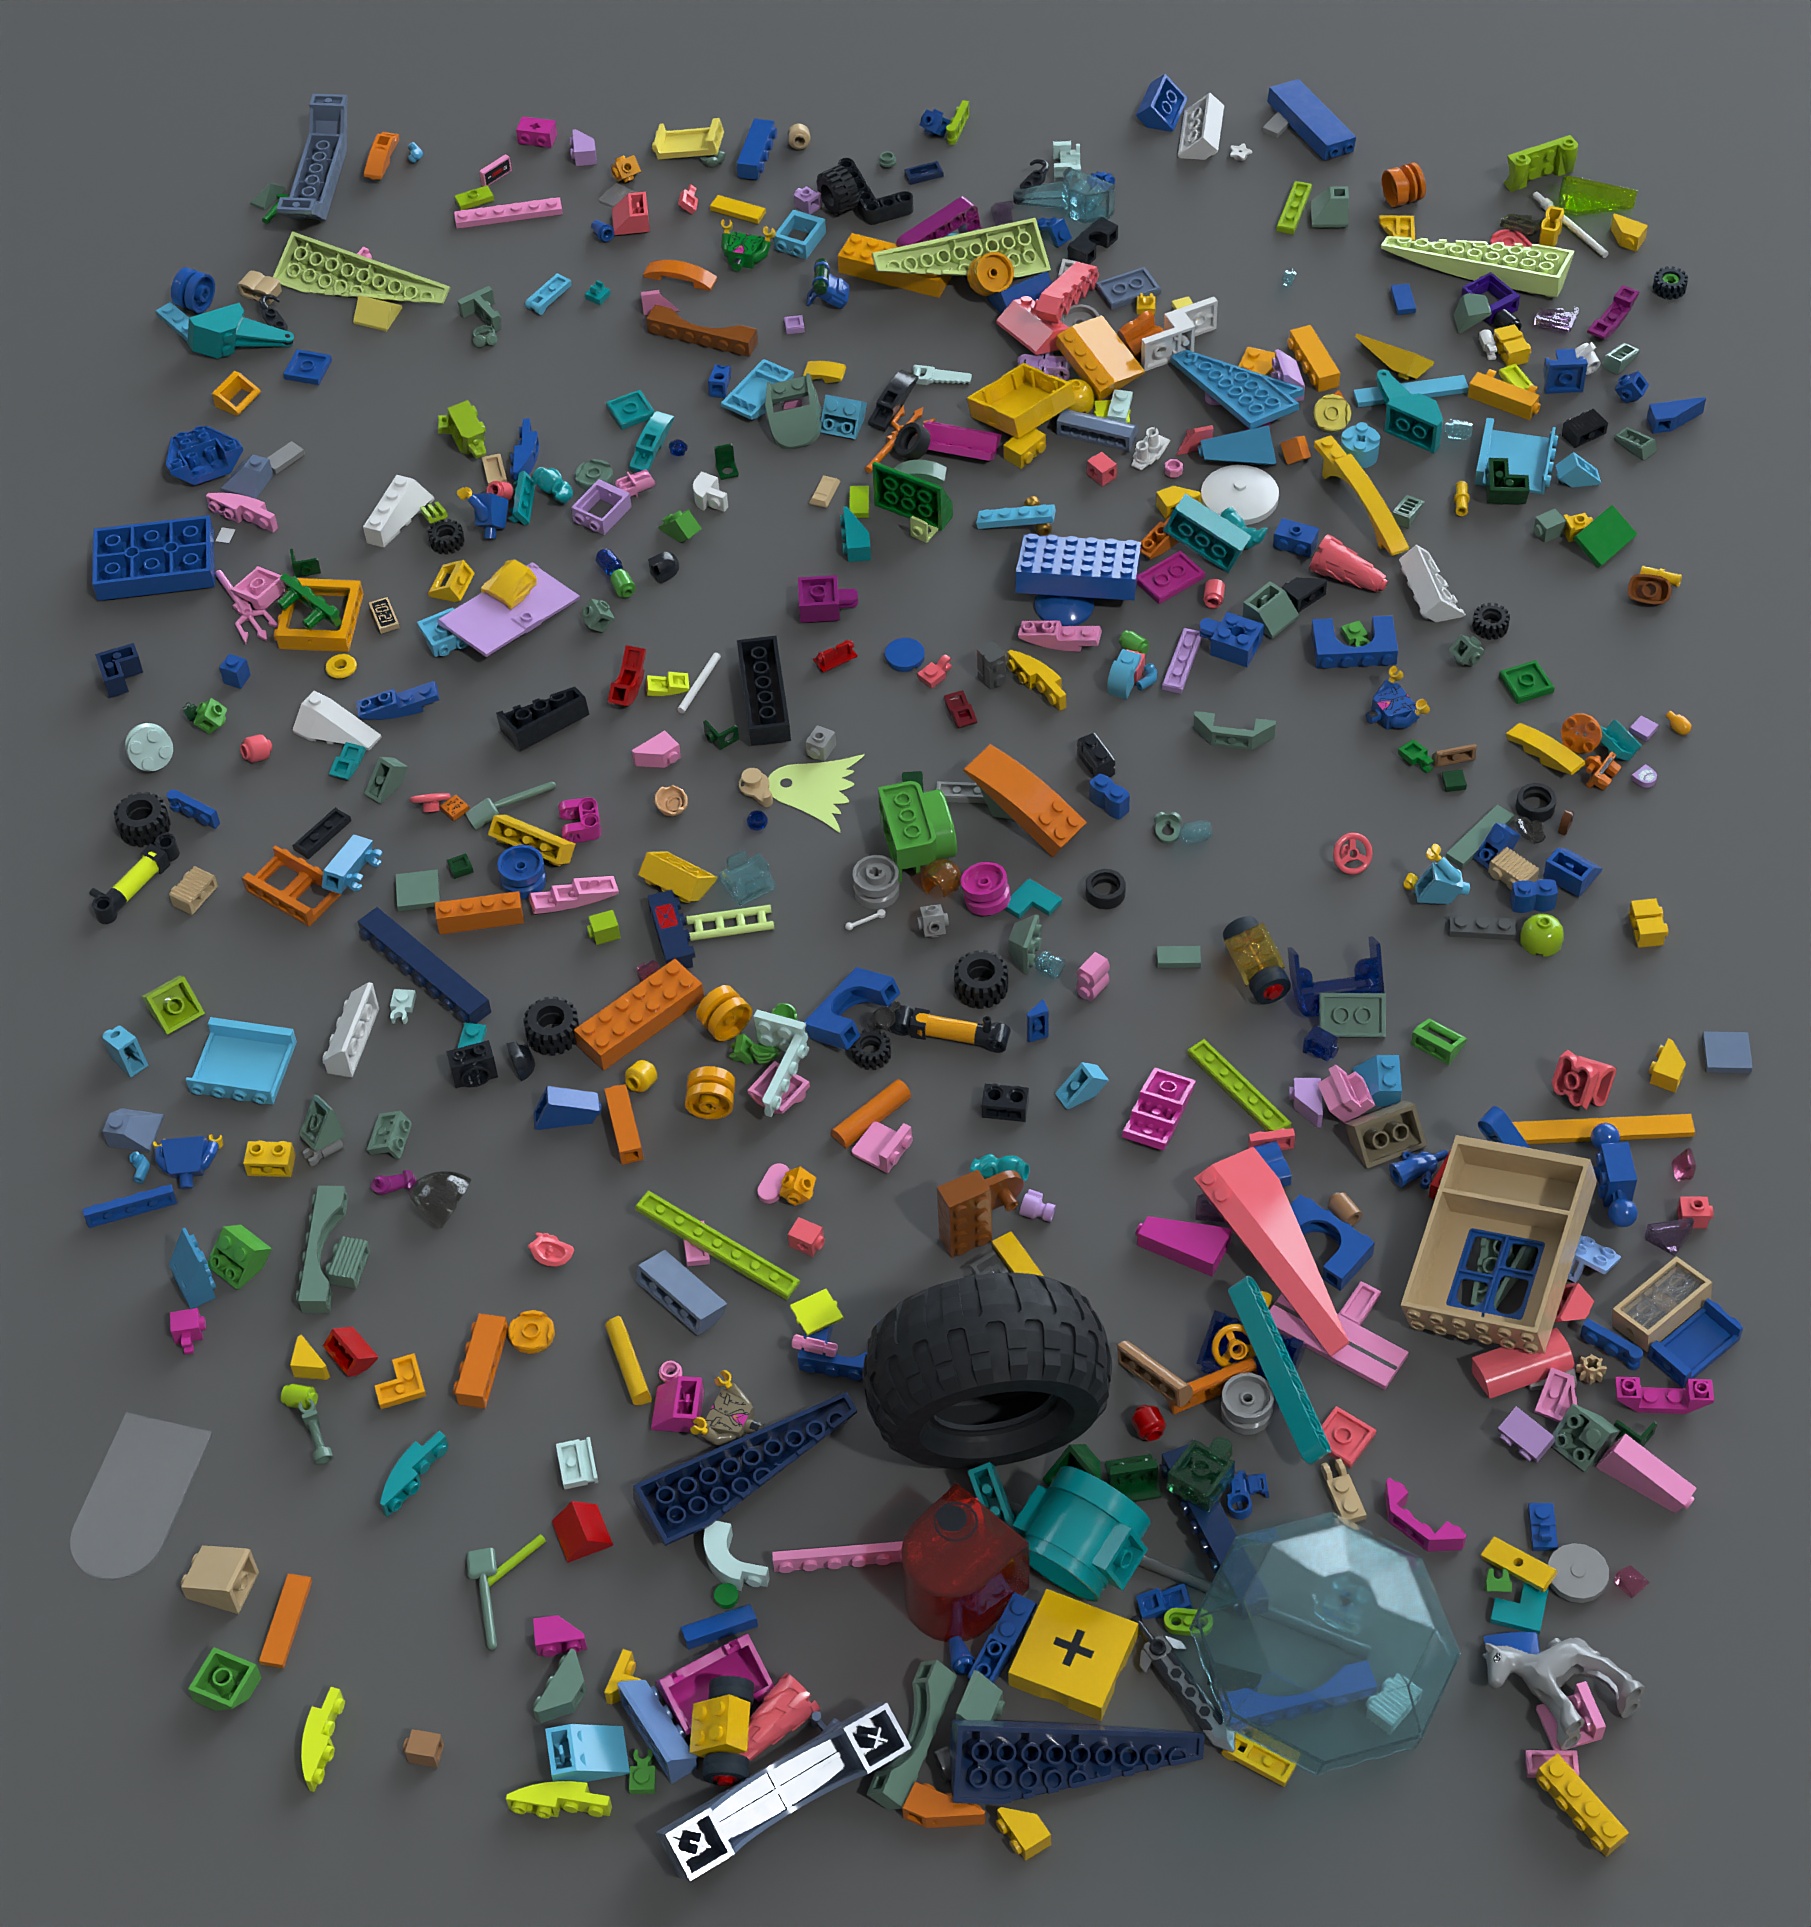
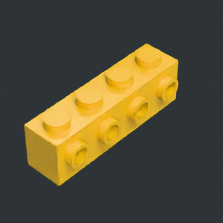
[488,815,576,866]
[1536,1753,1629,1857]

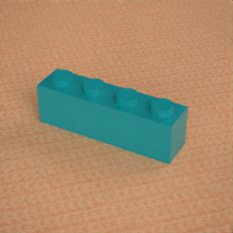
[968,1462,1022,1566]

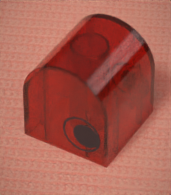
[901,1483,1029,1642]

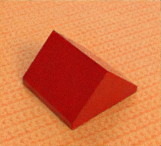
[552,1501,613,1563]

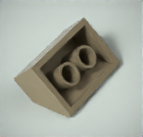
[1345,1101,1427,1168]

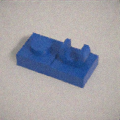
[1528,1503,1558,1551]

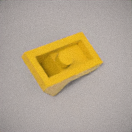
[604,1649,641,1705]

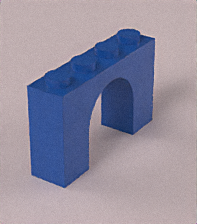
[1311,615,1398,668]
[804,967,901,1050]
[1290,1194,1375,1291]
[797,1321,879,1380]

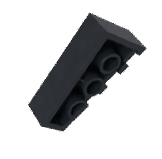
[496,687,590,751]

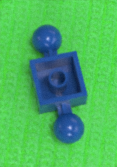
[1591,1123,1638,1228]

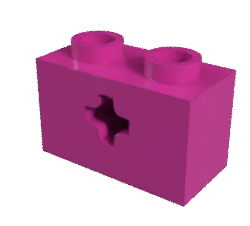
[516,116,557,148]

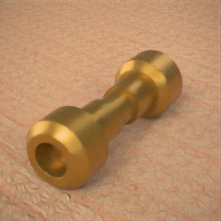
[1024,496,1052,536]

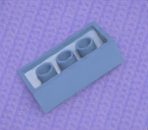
[617,1680,698,1784]

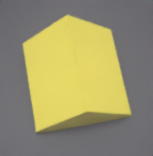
[353,295,402,332]

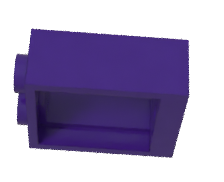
[1461,272,1520,325]

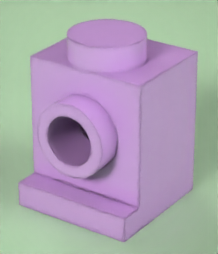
[794,186,822,215]

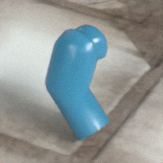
[408,142,423,163]
[1136,663,1157,691]
[129,1151,150,1184]

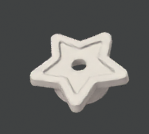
[1230,143,1252,161]

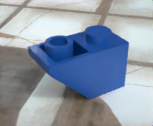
[1473,823,1522,869]

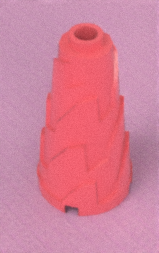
[1309,534,1388,593]
[740,1672,820,1761]

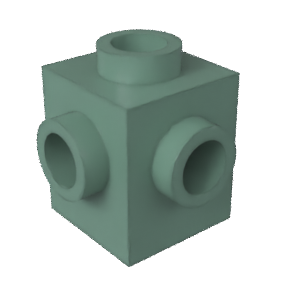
[580,598,615,633]
[1449,634,1485,667]

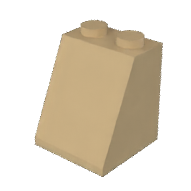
[181,1545,259,1614]

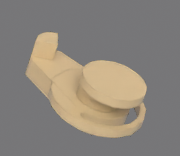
[739,768,773,807]

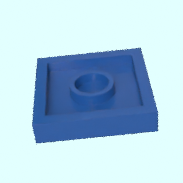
[283,349,332,385]

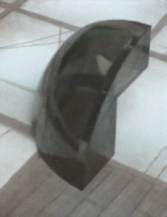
[409,1171,471,1229]

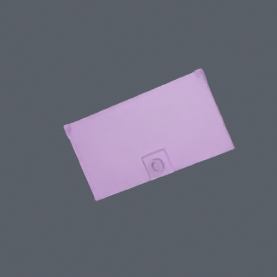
[437,562,580,657]

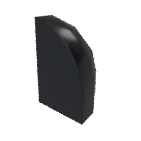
[648,552,679,584]
[506,1041,535,1082]

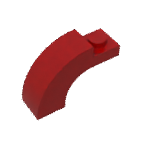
[608,645,647,706]

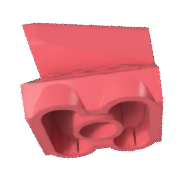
[1551,1050,1616,1110]

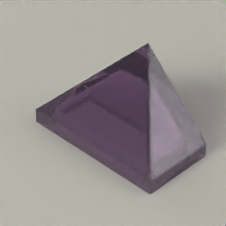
[1645,1218,1694,1256]

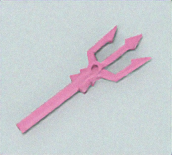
[215,570,278,644]

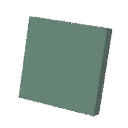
[396,869,440,911]

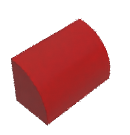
[323,1327,378,1377]

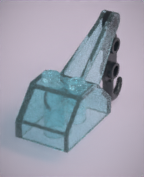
[1013,159,1115,223]

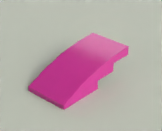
[1122,1067,1196,1151]

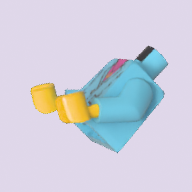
[1403,844,1470,904]

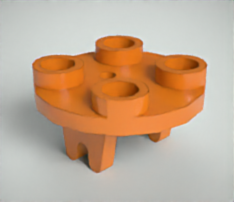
[1561,713,1602,753]

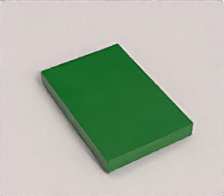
[1573,505,1638,568]

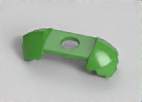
[750,1003,797,1064]

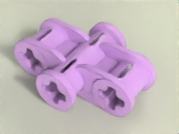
[1017,352,1071,381]

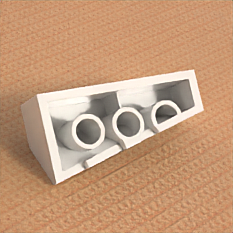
[363,475,434,547]
[1399,545,1466,622]

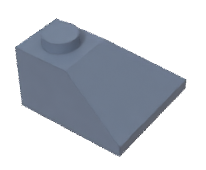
[221,454,273,499]
[102,1108,164,1152]

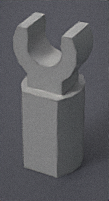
[303,1139,344,1166]

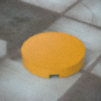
[508,1310,555,1354]

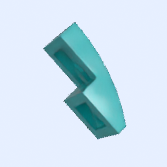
[329,742,366,780]

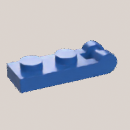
[167,789,220,829]
[1580,1318,1643,1370]

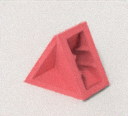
[1176,425,1213,455]

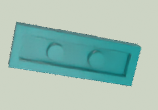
[508,471,535,526]

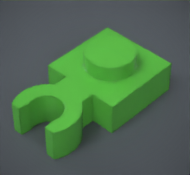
[1341,621,1370,647]
[629,1749,656,1794]

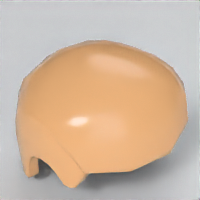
[655,785,688,816]

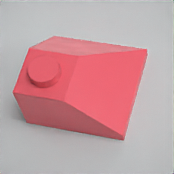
[1554,1283,1594,1322]

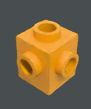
[611,155,641,183]
[779,1166,816,1206]

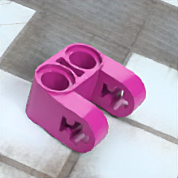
[558,797,601,843]

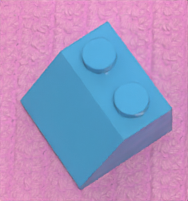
[1353,1055,1402,1107]

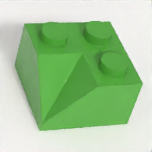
[188,1647,262,1711]

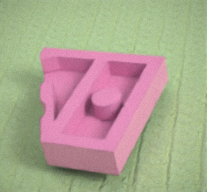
[1534,1367,1577,1423]

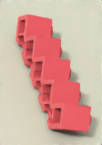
[1034,262,1099,323]

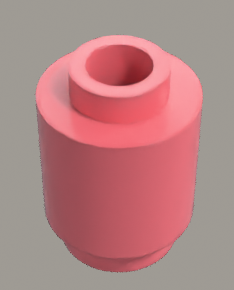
[487,481,513,500]
[1203,579,1225,609]

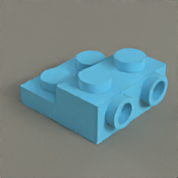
[417,607,468,657]

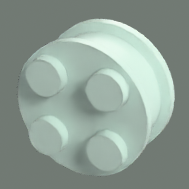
[125,723,173,771]

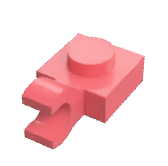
[678,184,698,214]
[917,654,952,689]

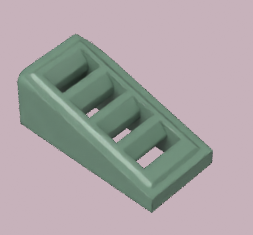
[1602,343,1640,375]
[1614,427,1657,460]
[1392,495,1425,529]

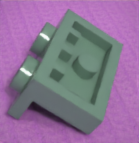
[367,1111,412,1159]

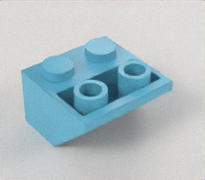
[821,395,867,439]

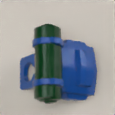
[807,258,849,309]

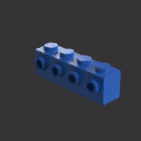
[737,118,778,180]

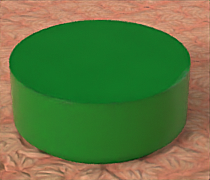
[714,1583,739,1609]

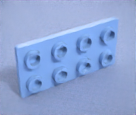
[1535,1235,1621,1283]

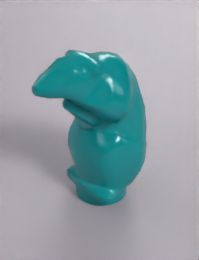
[532,467,573,505]
[1220,507,1267,549]
[969,1154,1030,1181]

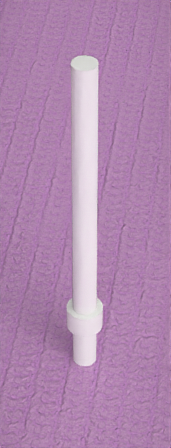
[1532,192,1609,258]

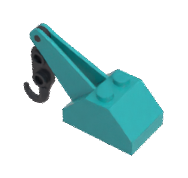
[187,294,294,359]

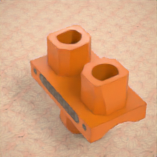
[1585,751,1621,791]

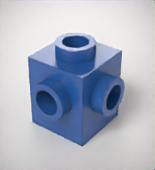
[919,109,951,137]
[1614,371,1649,403]

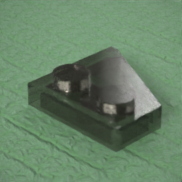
[1500,214,1545,236]

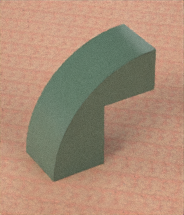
[893,460,947,486]

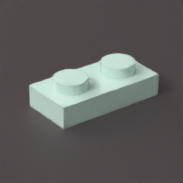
[1107,389,1133,422]

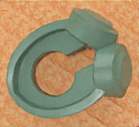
[700,151,726,167]
[473,325,498,347]
[1154,812,1182,844]

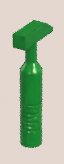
[262,194,290,224]

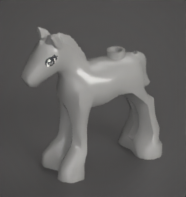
[1482,1638,1645,1750]

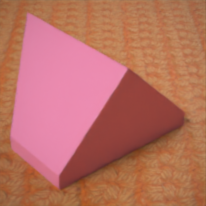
[641,290,680,315]

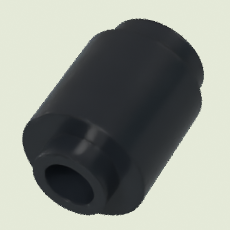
[1494,309,1522,331]

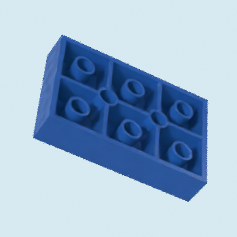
[92,515,215,601]
[1015,534,1141,601]

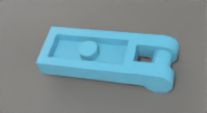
[525,273,572,315]

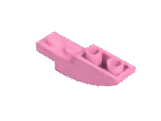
[206,493,278,533]
[1018,621,1102,652]

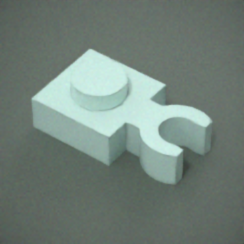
[390,989,416,1024]

